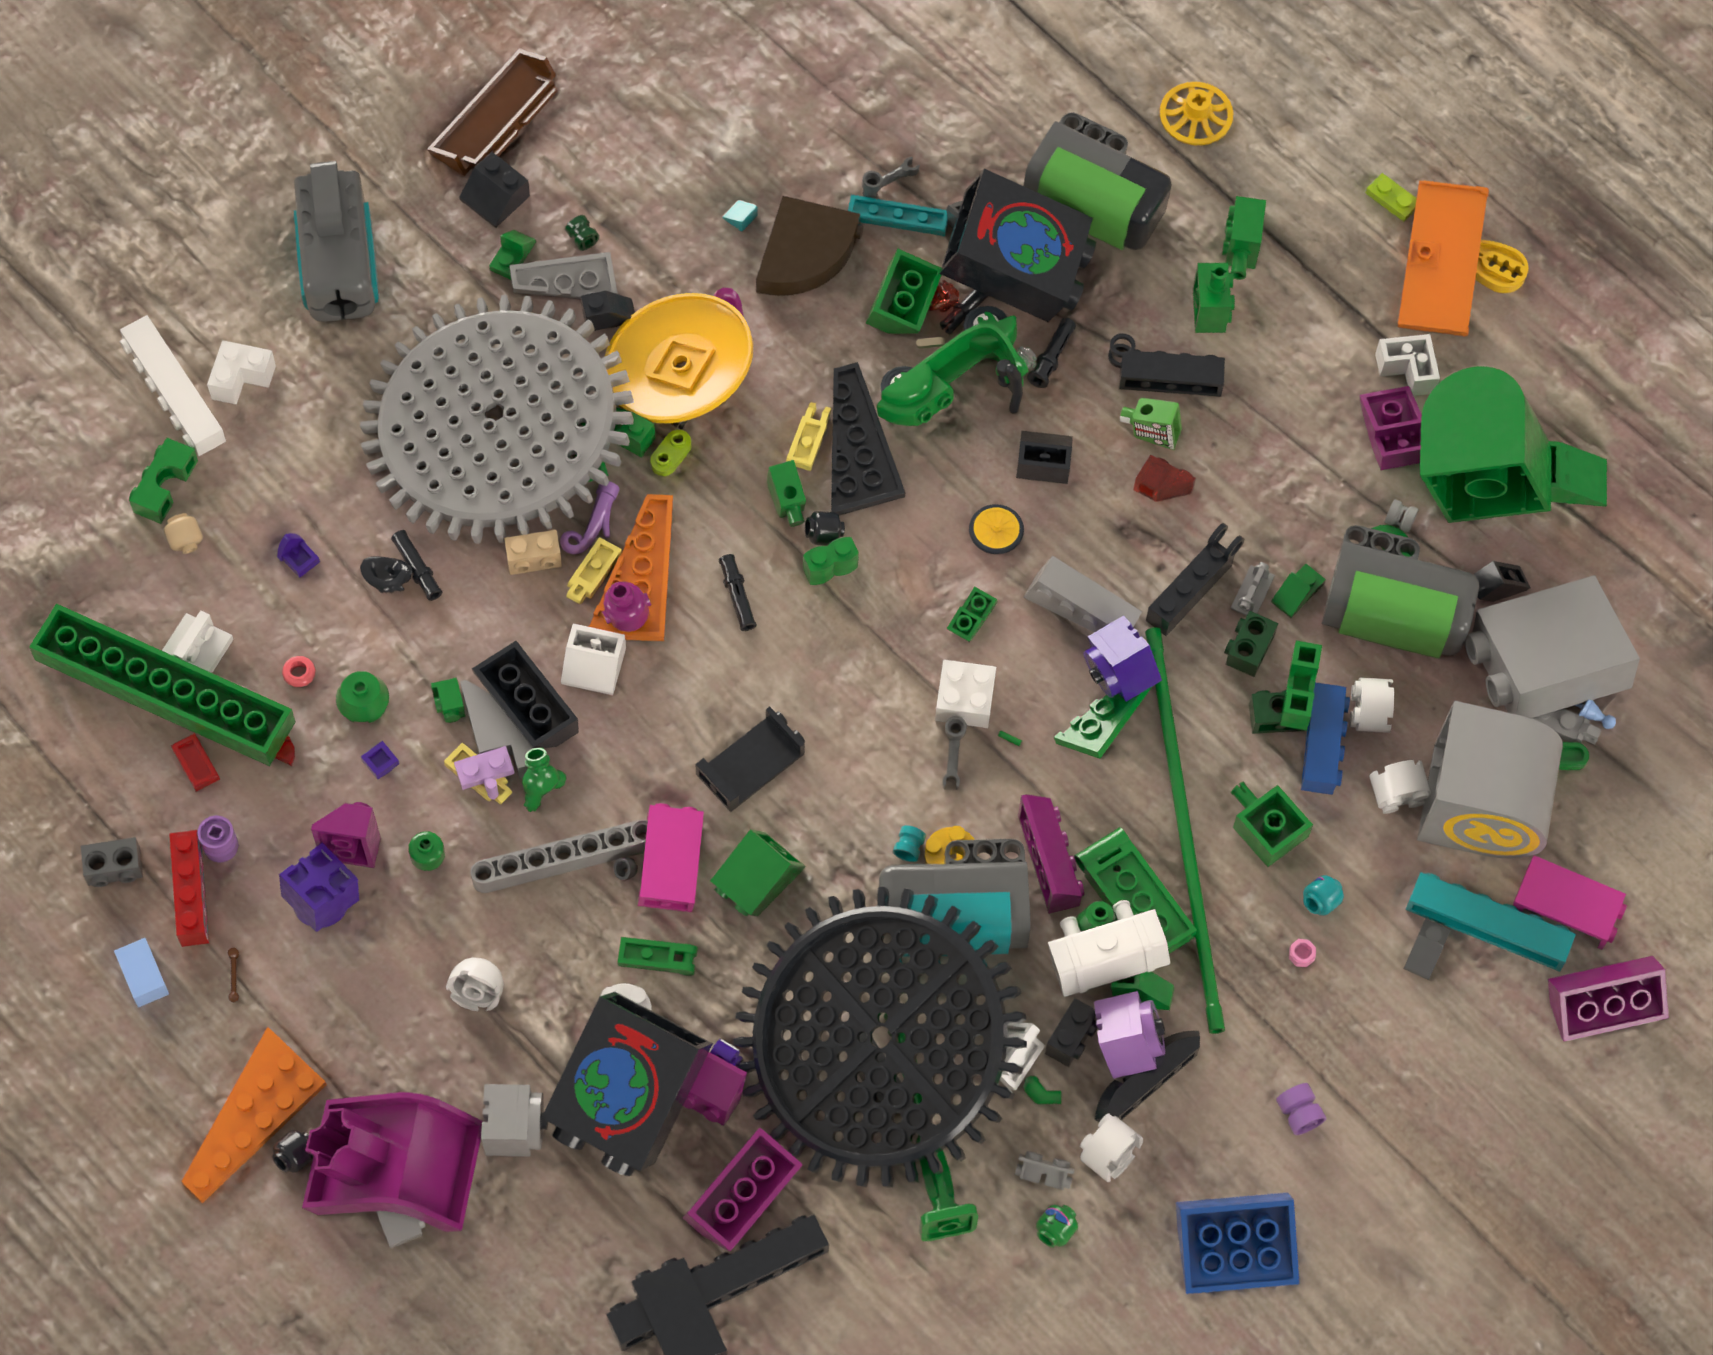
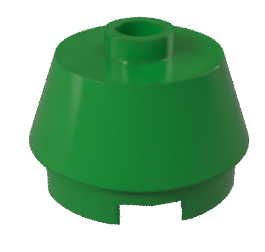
[336,671,389,723]

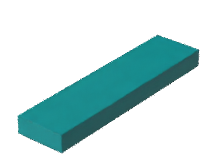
[848,195,948,237]

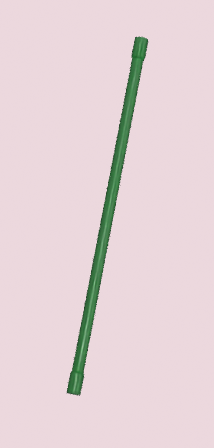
[1145,627,1225,1034]

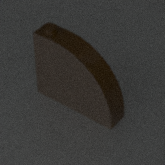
[756,196,864,296]

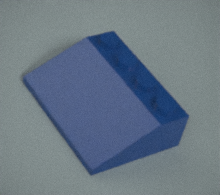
[1175,1192,1300,1294]

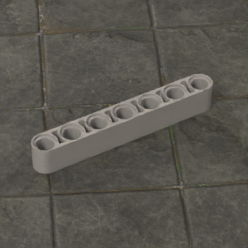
[471,820,648,893]

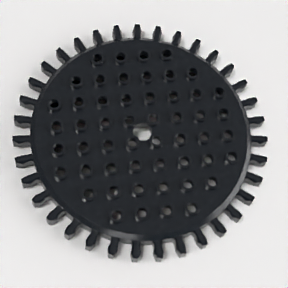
[734,887,1027,1188]

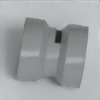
[1384,499,1419,533]

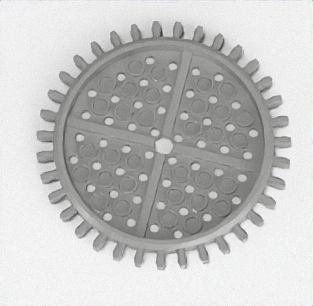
[360,295,634,544]

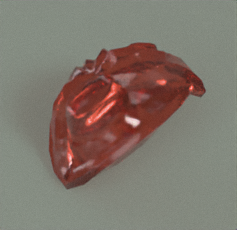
[928,280,959,312]

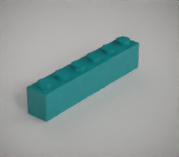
[1405,872,1576,972]

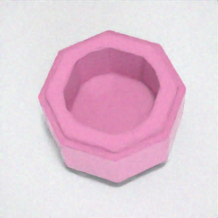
[1289,939,1316,967]

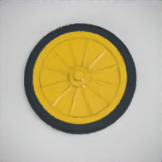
[969,504,1024,554]

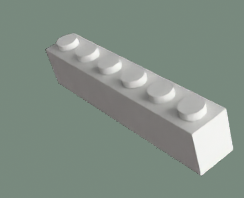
[120,315,226,456]

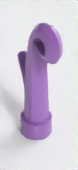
[560,481,620,554]

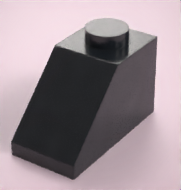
[581,290,635,331]
[1474,561,1531,602]

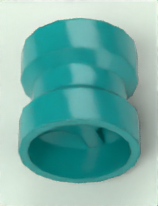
[893,825,927,862]

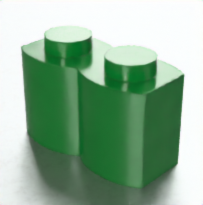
[803,537,859,585]

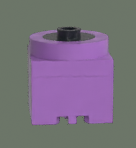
[1094,991,1166,1079]

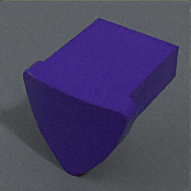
[277,533,320,578]

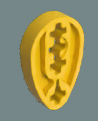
[1475,240,1528,293]

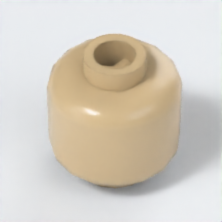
[164,513,203,554]

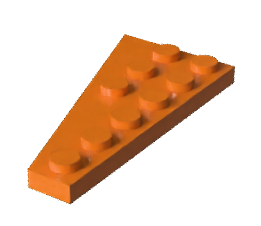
[588,494,673,641]
[181,1027,327,1203]

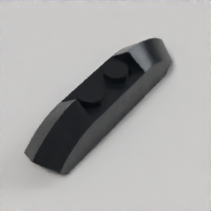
[1095,1030,1200,1122]

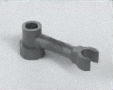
[862,157,920,198]
[942,716,967,790]

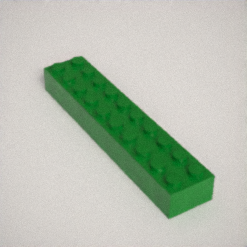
[29,603,296,766]

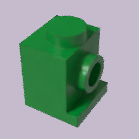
[431,677,466,723]

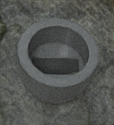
[614,857,638,880]

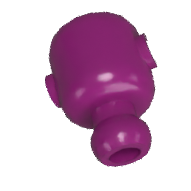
[602,581,651,632]

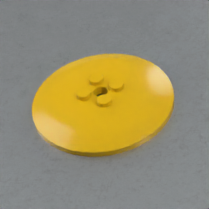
[605,293,753,423]

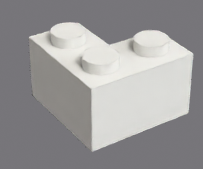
[1375,334,1440,396]
[207,340,276,404]

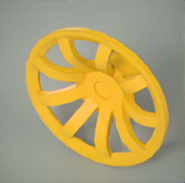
[1160,81,1234,145]

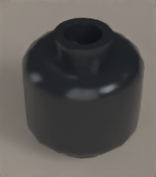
[805,511,845,545]
[272,1130,314,1173]

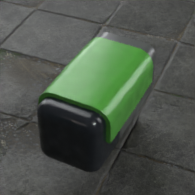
[1023,112,1172,250]

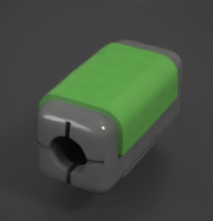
[1321,525,1479,659]

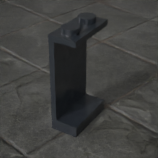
[695,706,805,812]
[631,1258,727,1355]

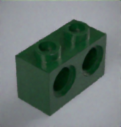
[1224,610,1279,677]

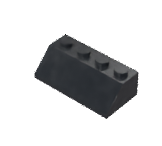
[472,641,579,749]

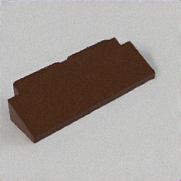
[427,49,558,176]

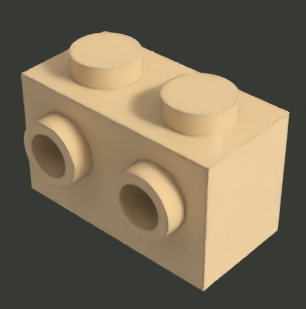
[504,530,562,575]

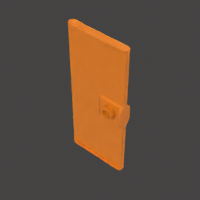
[1397,181,1489,337]

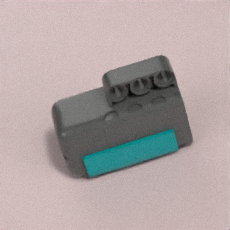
[294,161,379,322]
[879,839,1031,957]

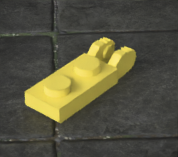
[786,402,832,471]

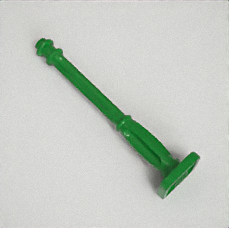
[884,1013,978,1241]

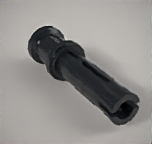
[1027,318,1076,388]

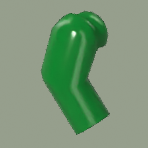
[1023,1075,1062,1105]

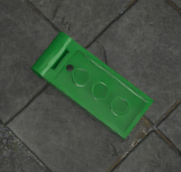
[1074,827,1197,954]

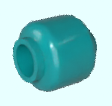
[1303,875,1344,916]

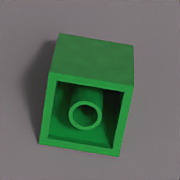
[710,829,806,917]

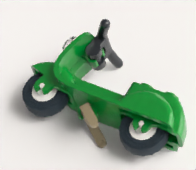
[877,306,1036,426]

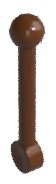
[228,948,239,1003]

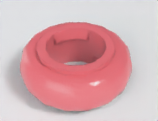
[282,656,316,687]

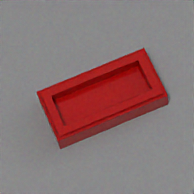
[171,733,220,792]

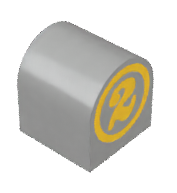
[1417,701,1563,858]

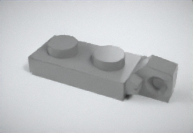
[1531,709,1602,745]

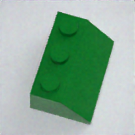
[866,248,942,334]

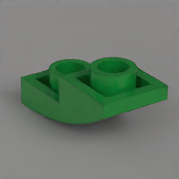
[947,586,998,642]

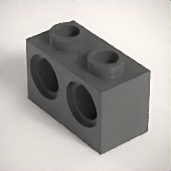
[81,837,143,887]

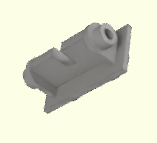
[1230,562,1275,616]
[1015,1151,1075,1190]

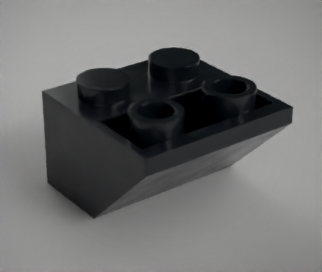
[1016,430,1073,484]

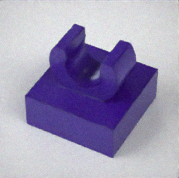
[361,741,399,780]

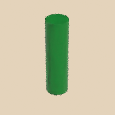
[998,730,1022,746]

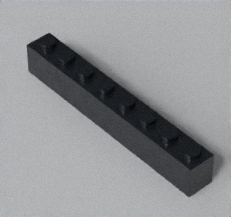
[606,1215,829,1351]

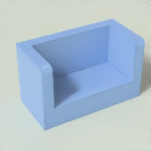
[114,938,169,1008]

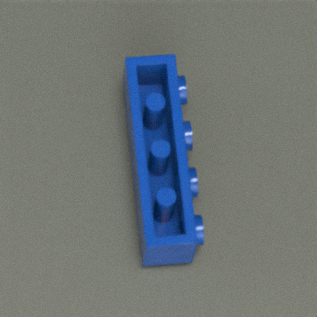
[1301,682,1350,795]

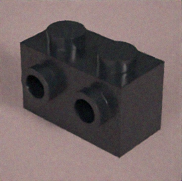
[1045,998,1098,1067]

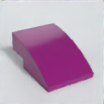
[1359,386,1422,470]

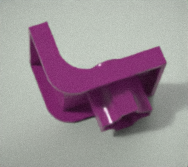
[302,1092,483,1232]

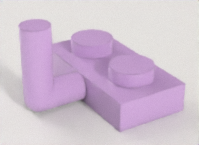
[454,746,515,799]

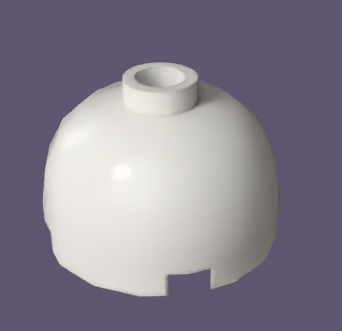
[446,958,504,1011]

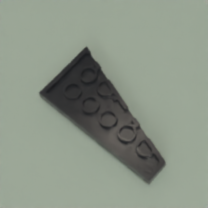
[831,362,906,515]

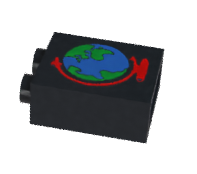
[939,168,1096,322]
[542,992,713,1176]

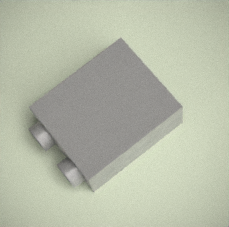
[1465,575,1640,718]

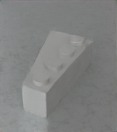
[1023,556,1142,632]

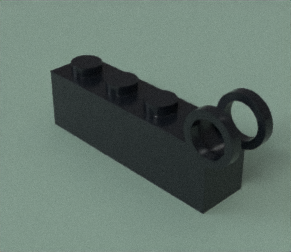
[1108,333,1225,397]
[1146,523,1245,636]

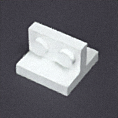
[162,610,234,673]
[1000,1022,1045,1090]

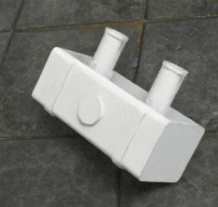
[1048,900,1170,997]

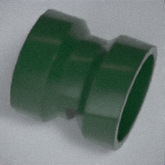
[565,215,599,251]

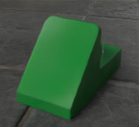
[489,230,536,280]
[1271,564,1326,618]

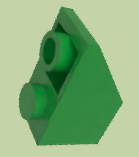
[1111,971,1174,1010]

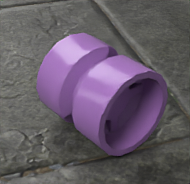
[197,815,239,863]
[1276,1083,1327,1135]

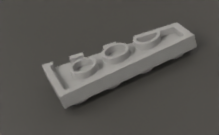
[510,252,617,299]

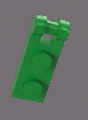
[617,937,698,976]

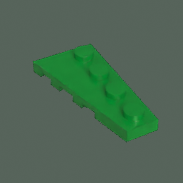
[1054,687,1152,759]

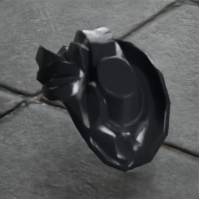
[360,556,413,594]

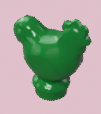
[522,748,567,812]

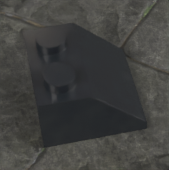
[459,152,530,228]

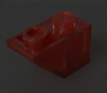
[1133,454,1196,502]

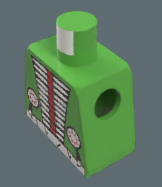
[1120,398,1182,450]

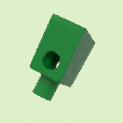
[766,460,806,527]

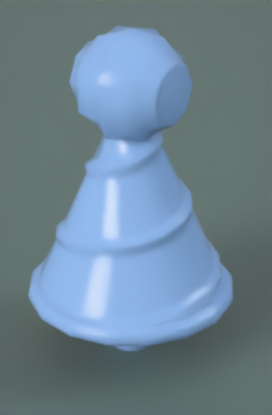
[1576,700,1616,729]

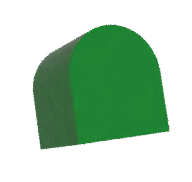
[1420,366,1551,523]

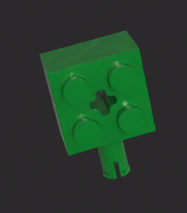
[1222,196,1266,280]
[1192,263,1235,333]
[1231,781,1313,867]

